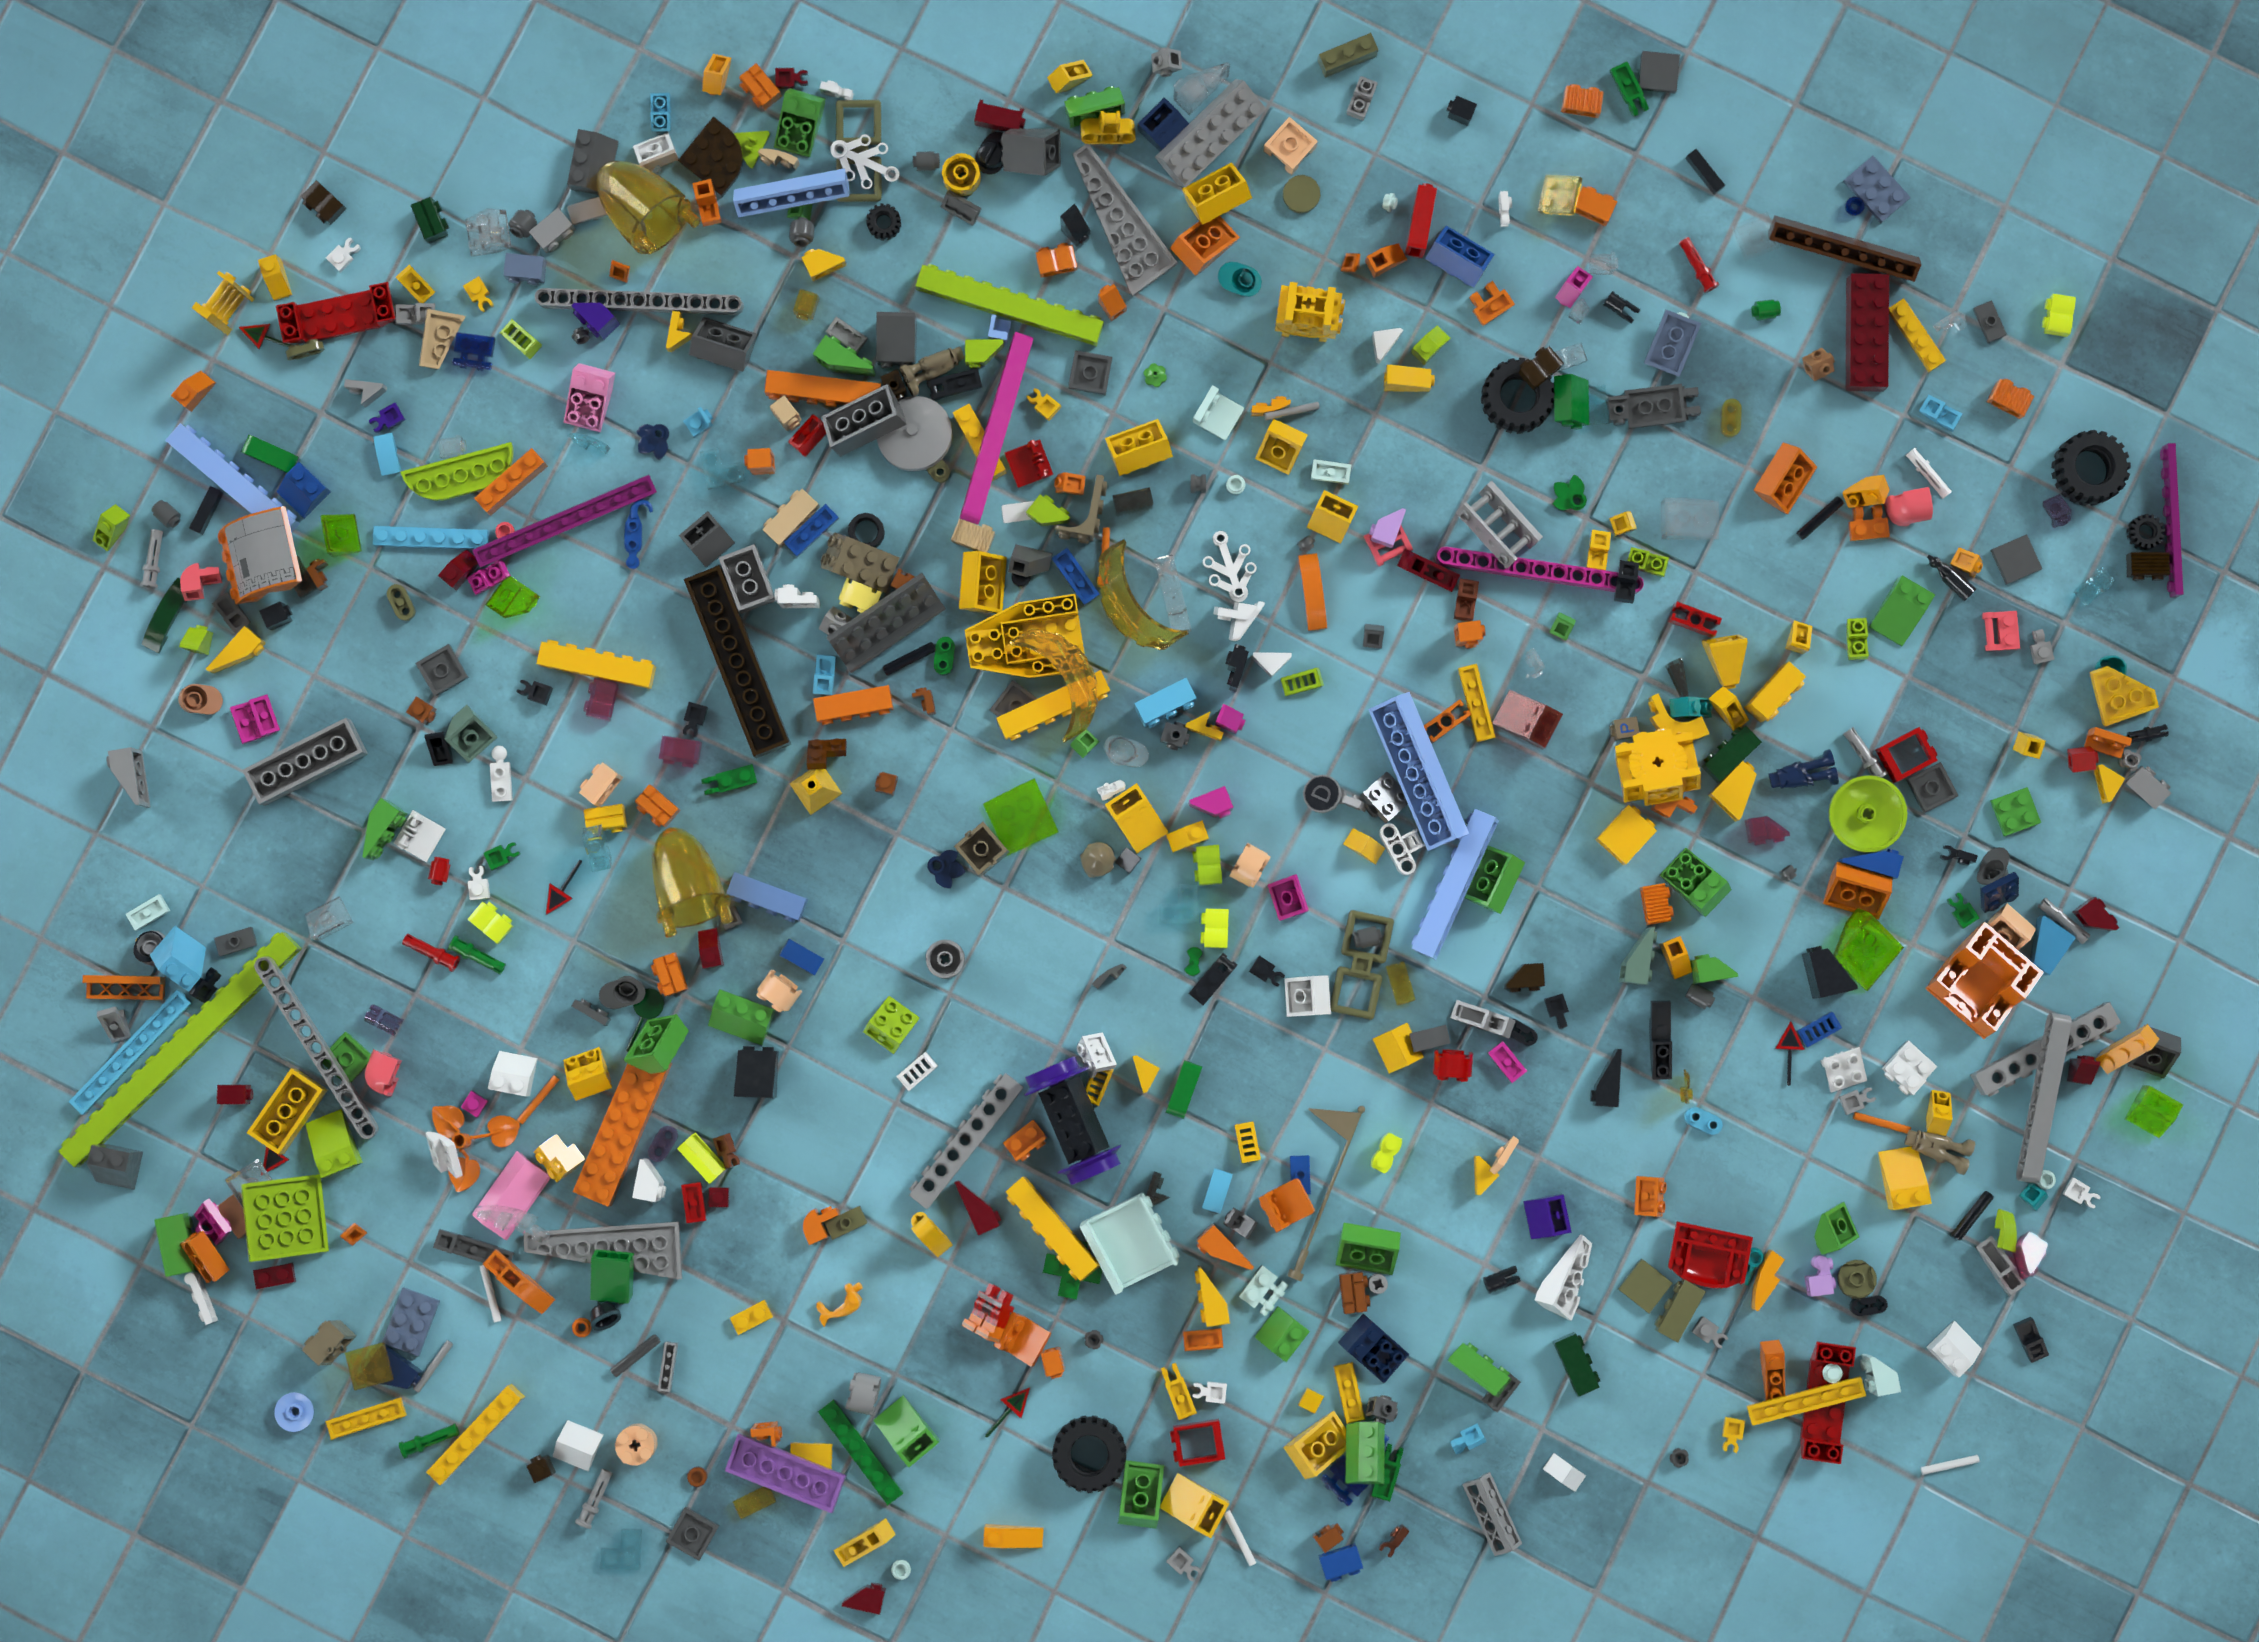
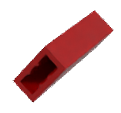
[1404,183,1437,259]

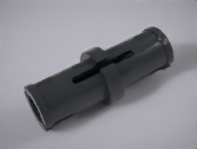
[2127,724,2169,744]

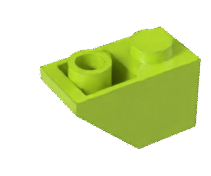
[1026,494,1070,527]
[92,504,130,551]

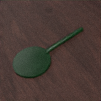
[626,988,664,1052]

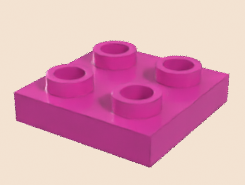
[194,1199,232,1246]

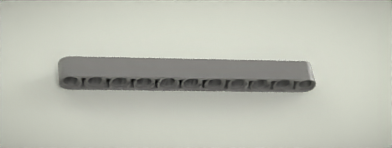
[535,288,744,315]
[254,956,378,1139]

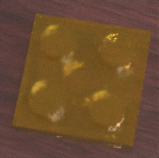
[1537,175,1582,215]
[345,1342,394,1391]

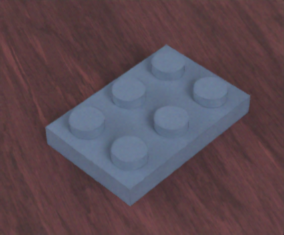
[1843,156,1911,223]
[1644,309,1702,377]
[382,1287,440,1356]

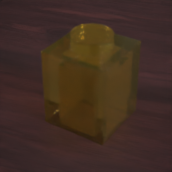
[793,289,820,321]

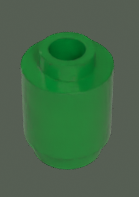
[1751,299,1781,321]

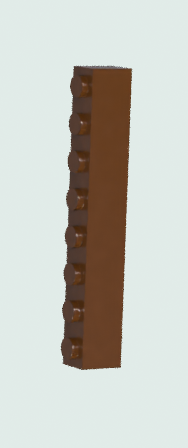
[1768,215,1922,282]

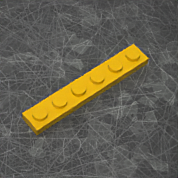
[1746,1376,1866,1426]

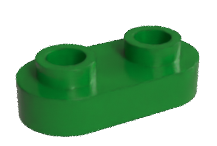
[934,637,955,675]

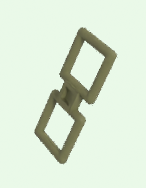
[836,100,882,202]
[1330,910,1394,1020]

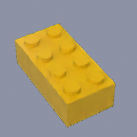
[247,1068,328,1155]

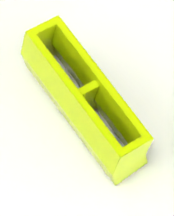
[677,1133,726,1184]

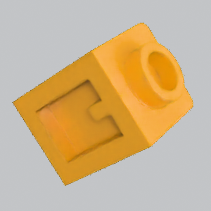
[1950,547,1983,578]

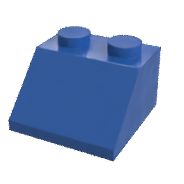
[277,462,331,519]

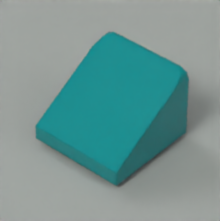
[2019,1183,2048,1211]

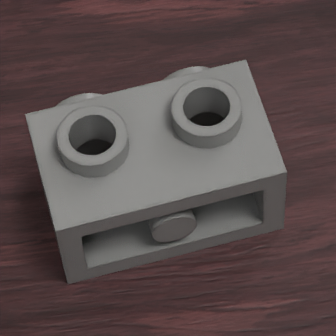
[529,208,575,253]
[2125,766,2171,809]

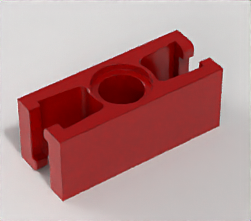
[1668,602,1722,638]

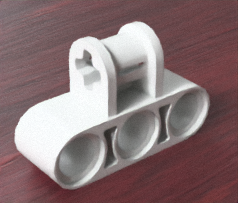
[1379,823,1425,876]

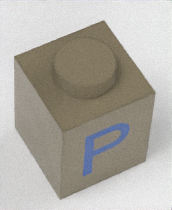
[1609,716,1639,741]

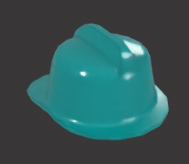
[1218,261,1262,297]

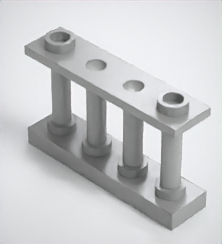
[1456,481,1543,569]

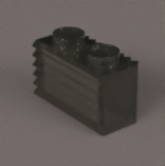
[1112,487,1153,517]

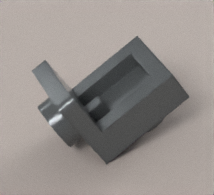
[1224,1208,1258,1239]

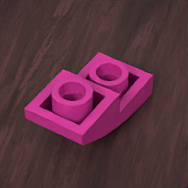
[467,559,511,595]

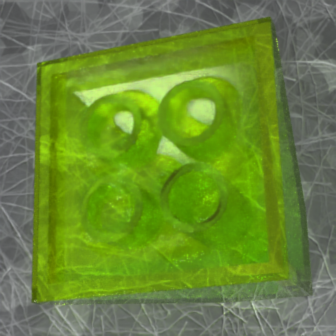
[983,778,1059,856]
[1833,908,1904,991]

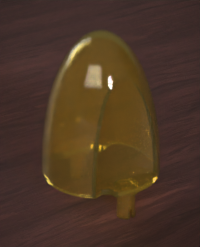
[596,161,701,254]
[652,827,734,937]

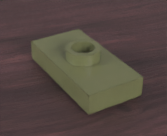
[824,1206,868,1240]

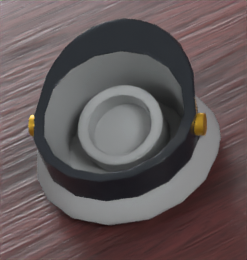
[133,930,165,965]

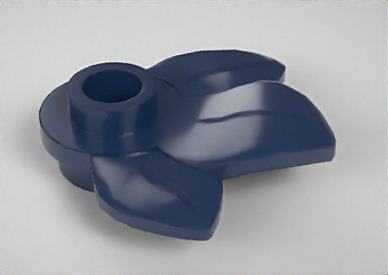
[636,424,669,460]
[927,850,965,889]

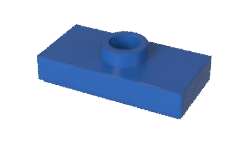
[1290,1155,1311,1194]

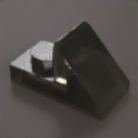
[1145,1171,1170,1206]

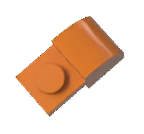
[692,179,722,227]
[1650,792,1698,819]
[803,1206,840,1245]

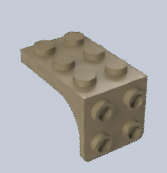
[1055,475,1107,544]
[820,533,900,593]

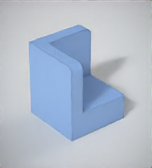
[988,315,1011,344]

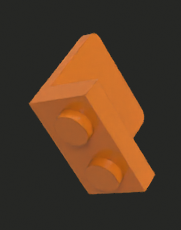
[1259,1178,1315,1233]

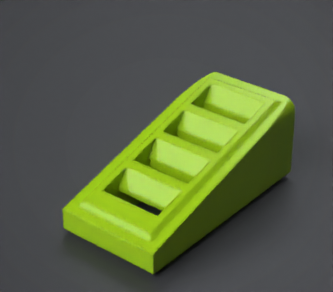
[500,319,542,359]
[1280,668,1324,696]

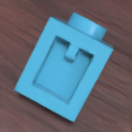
[683,407,713,438]

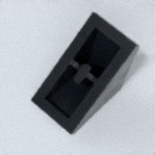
[424,732,453,766]

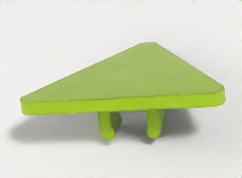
[734,131,770,169]

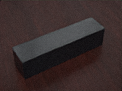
[1685,148,1725,195]
[189,486,224,535]

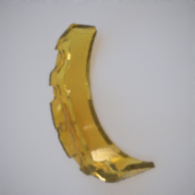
[1097,539,1189,650]
[1009,629,1098,743]

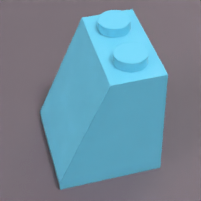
[150,926,206,991]

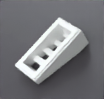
[896,1052,938,1091]

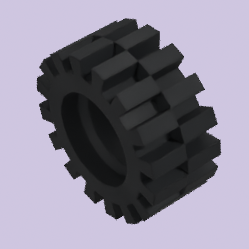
[866,203,901,240]
[2126,514,2165,550]

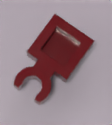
[775,68,808,89]

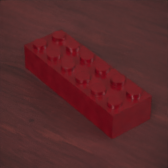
[1845,273,1889,392]

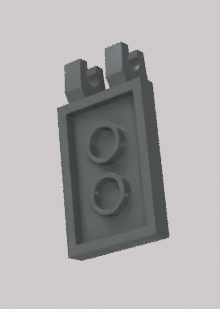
[1624,383,1701,429]

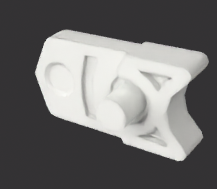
[1097,780,1126,801]

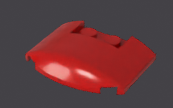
[1668,1221,1753,1288]

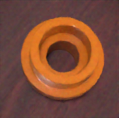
[572,1318,592,1337]

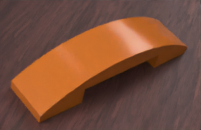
[1298,553,1327,631]

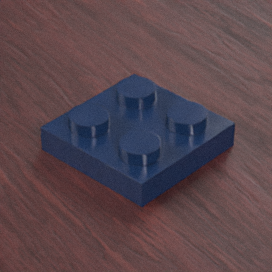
[1980,871,2019,913]

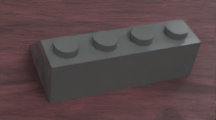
[821,384,907,457]

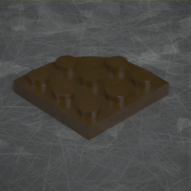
[678,116,743,197]

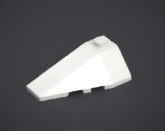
[1535,1235,1592,1321]

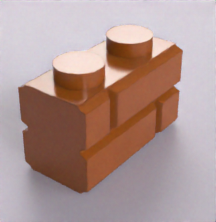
[1339,1272,1370,1314]

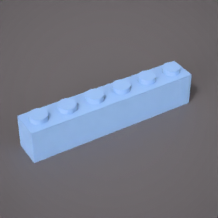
[733,168,849,217]

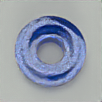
[1845,196,1864,216]

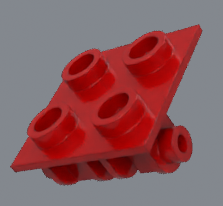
[1005,439,1054,488]

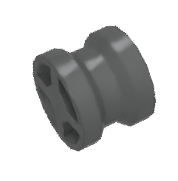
[1191,474,1206,493]

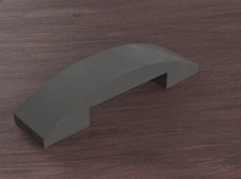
[433,1229,514,1263]

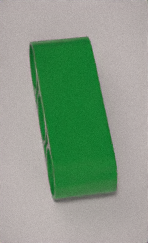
[240,434,299,473]
[1165,1060,1202,1119]

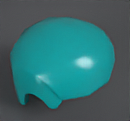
[2095,655,2127,675]

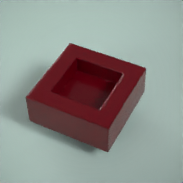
[709,1187,729,1207]

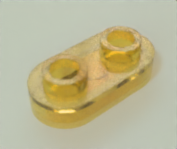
[1720,399,1742,438]

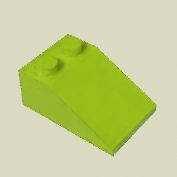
[305,1109,363,1178]

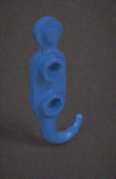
[624,499,653,569]

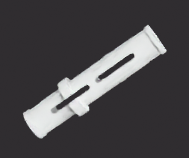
[1905,448,1952,499]

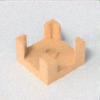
[1264,117,1318,175]

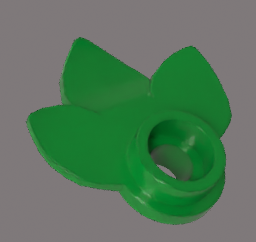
[1553,475,1587,511]

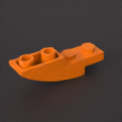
[483,1249,556,1314]

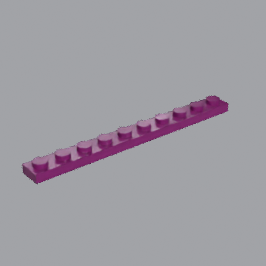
[472,474,657,568]

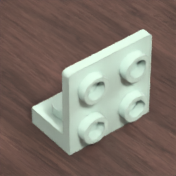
[1193,385,1244,440]

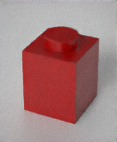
[2067,746,2099,773]

